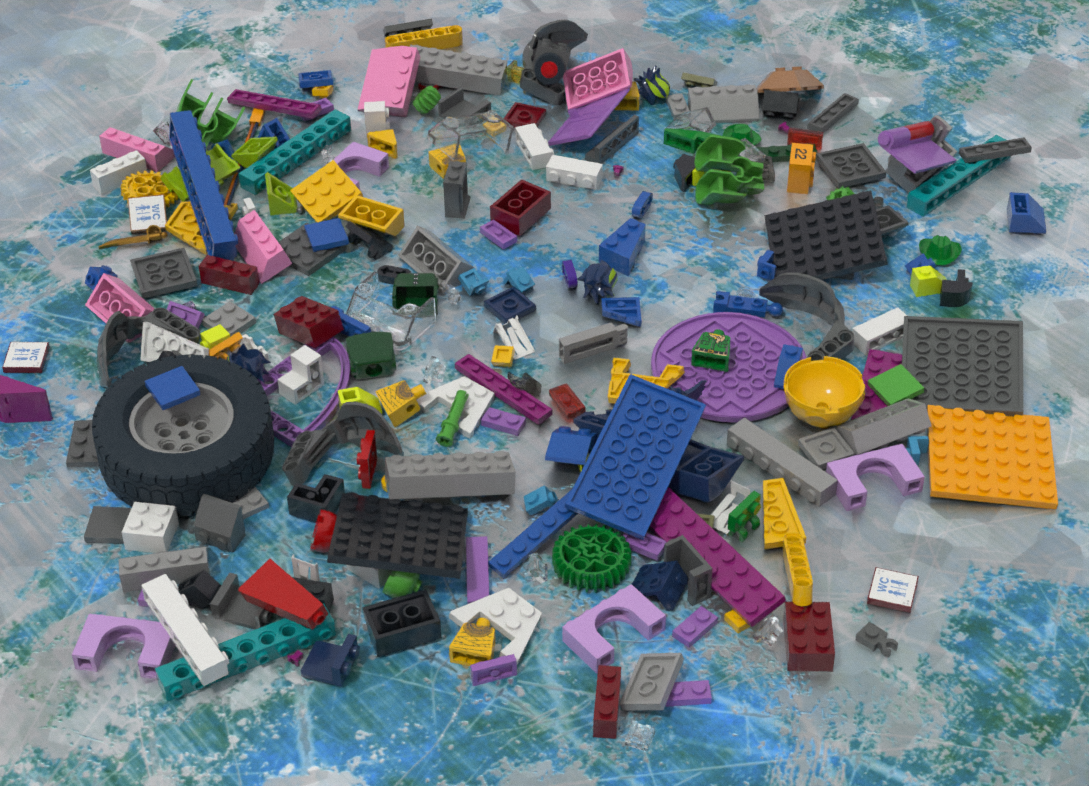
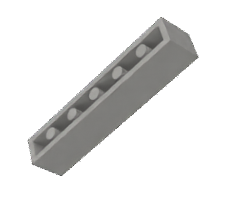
[727,418,838,507]

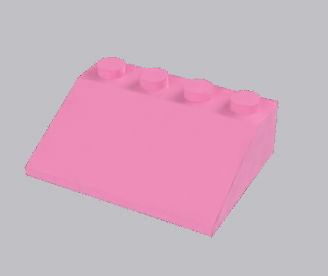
[358,46,420,117]
[563,48,633,110]

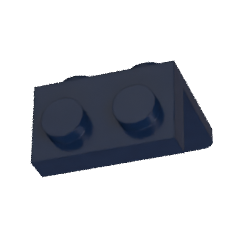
[632,561,689,611]
[300,634,360,687]

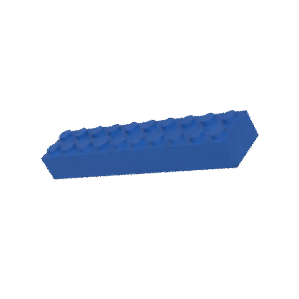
[169,110,238,261]

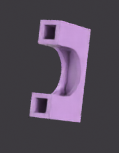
[334,142,389,190]
[826,444,925,511]
[562,584,666,674]
[72,614,175,679]

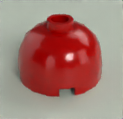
[310,509,337,553]

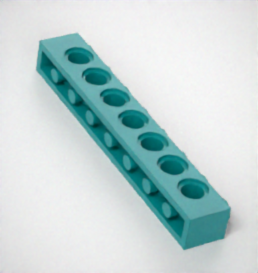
[239,109,351,195]
[906,134,1011,217]
[155,603,336,702]

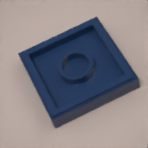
[484,286,536,324]

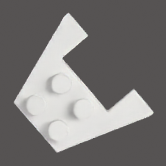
[417,376,495,439]
[449,588,542,665]

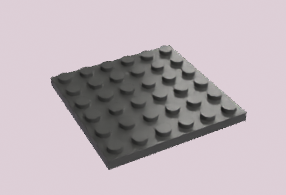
[902,316,1023,417]

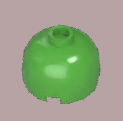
[382,571,423,598]

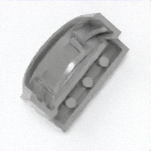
[885,115,958,193]

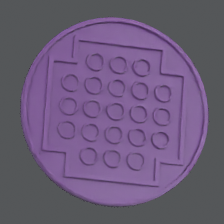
[651,312,807,422]

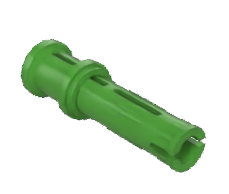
[436,390,469,447]

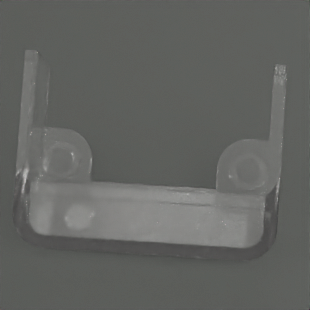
[427,110,514,161]
[346,271,436,350]

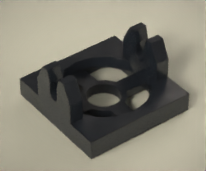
[345,221,393,260]

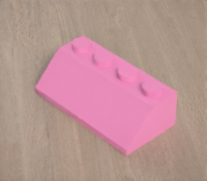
[99,127,175,172]
[234,210,292,284]
[85,273,155,343]

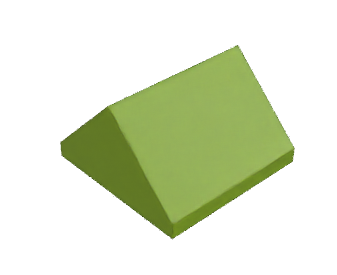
[231,137,278,168]
[265,172,297,216]

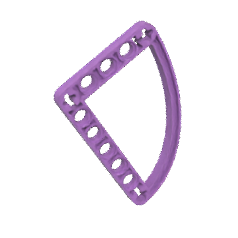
[257,337,351,447]

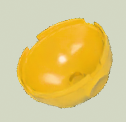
[783,356,865,429]

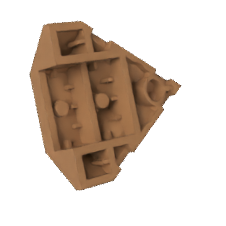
[756,66,824,93]

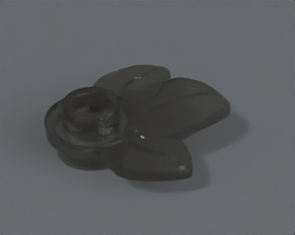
[507,372,542,396]

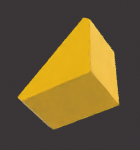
[367,129,398,159]

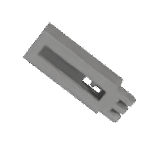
[559,322,628,364]

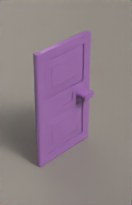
[548,88,630,146]

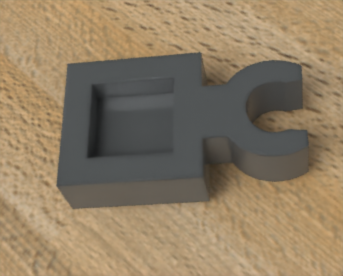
[855,621,898,657]

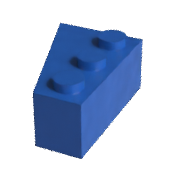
[599,218,646,276]

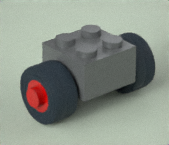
[533,38,571,85]

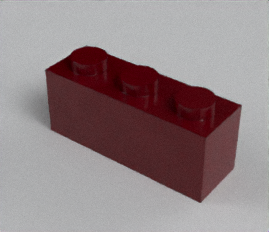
[198,255,260,295]
[593,665,621,739]

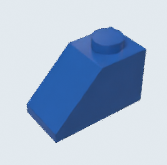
[774,344,803,389]

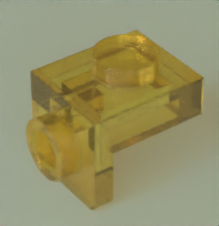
[506,60,524,84]

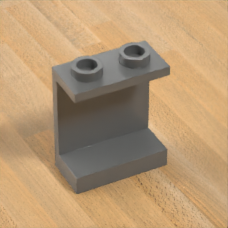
[438,87,491,131]
[664,535,713,606]
[210,572,272,630]

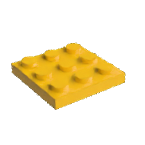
[290,160,363,223]

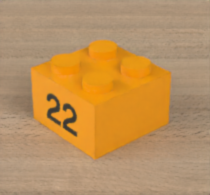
[787,143,816,194]

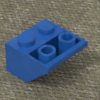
[1007,192,1046,234]

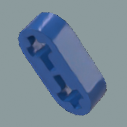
[632,191,653,219]

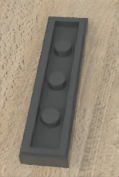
[807,93,859,135]
[959,137,1032,163]

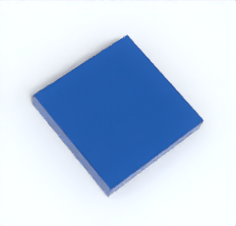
[298,70,333,88]
[304,218,349,252]
[145,366,201,410]

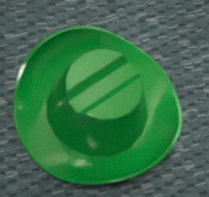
[722,124,762,150]
[919,235,962,265]

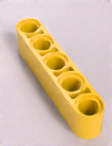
[385,25,463,49]
[783,533,813,606]

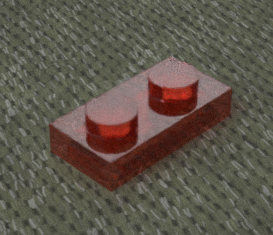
[787,127,824,150]
[549,383,586,419]

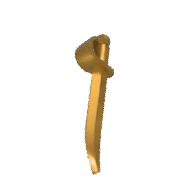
[98,225,167,249]

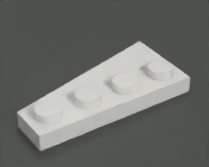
[140,322,209,362]

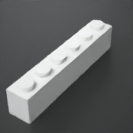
[141,574,229,686]

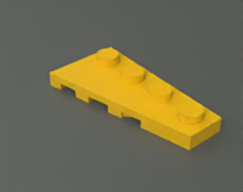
[762,478,806,549]

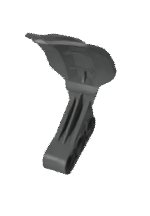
[520,19,588,105]
[759,273,854,361]
[97,308,200,388]
[282,402,404,486]

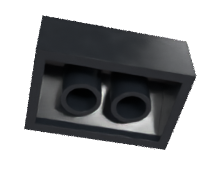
[362,589,442,657]

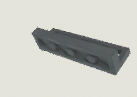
[585,115,639,164]

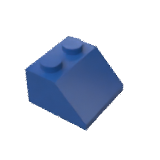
[545,426,597,465]

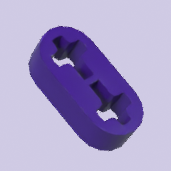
[562,260,578,289]

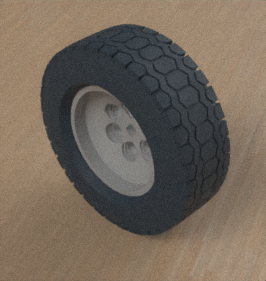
[92,355,274,516]

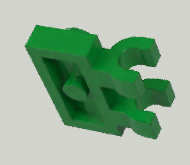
[728,491,761,543]

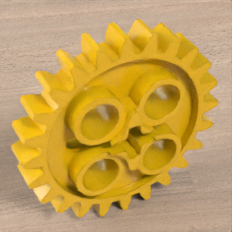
[121,170,178,207]

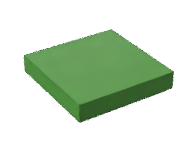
[868,364,924,406]

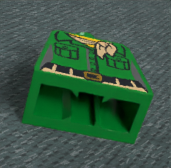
[691,329,730,372]

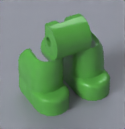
[176,79,246,148]
[695,135,764,205]

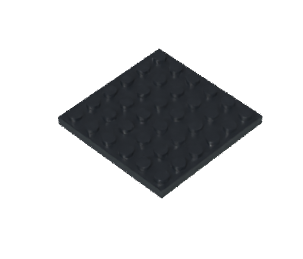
[764,190,888,280]
[327,492,468,579]

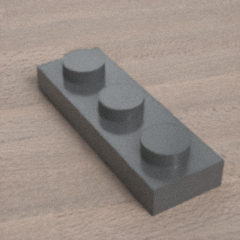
[383,18,433,36]

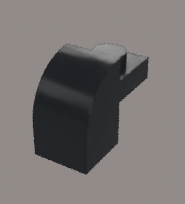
[940,269,973,307]

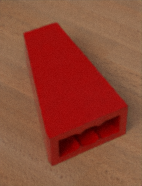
[238,559,328,630]

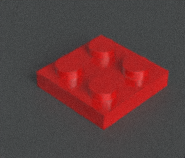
[357,430,378,489]

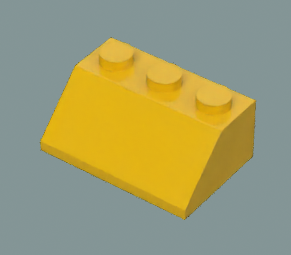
[338,195,405,236]

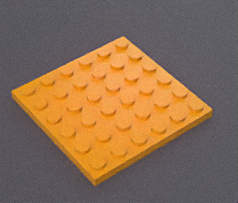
[927,405,1058,510]

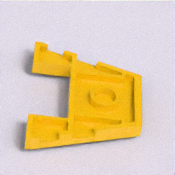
[165,201,238,255]
[608,358,685,404]

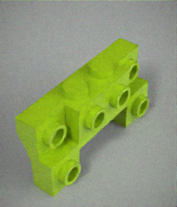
[160,143,240,202]

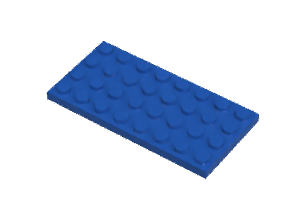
[565,374,706,540]

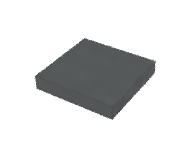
[84,506,131,544]

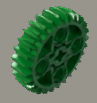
[552,523,631,593]

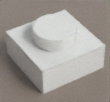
[242,198,256,216]

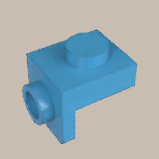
[503,266,535,293]
[458,268,489,296]
[906,436,929,467]
[523,485,558,516]

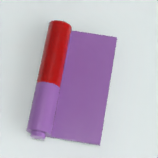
[878,121,956,174]

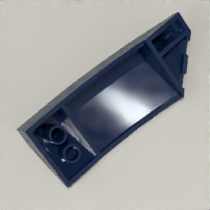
[573,409,744,502]

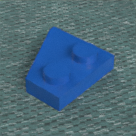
[601,297,642,327]

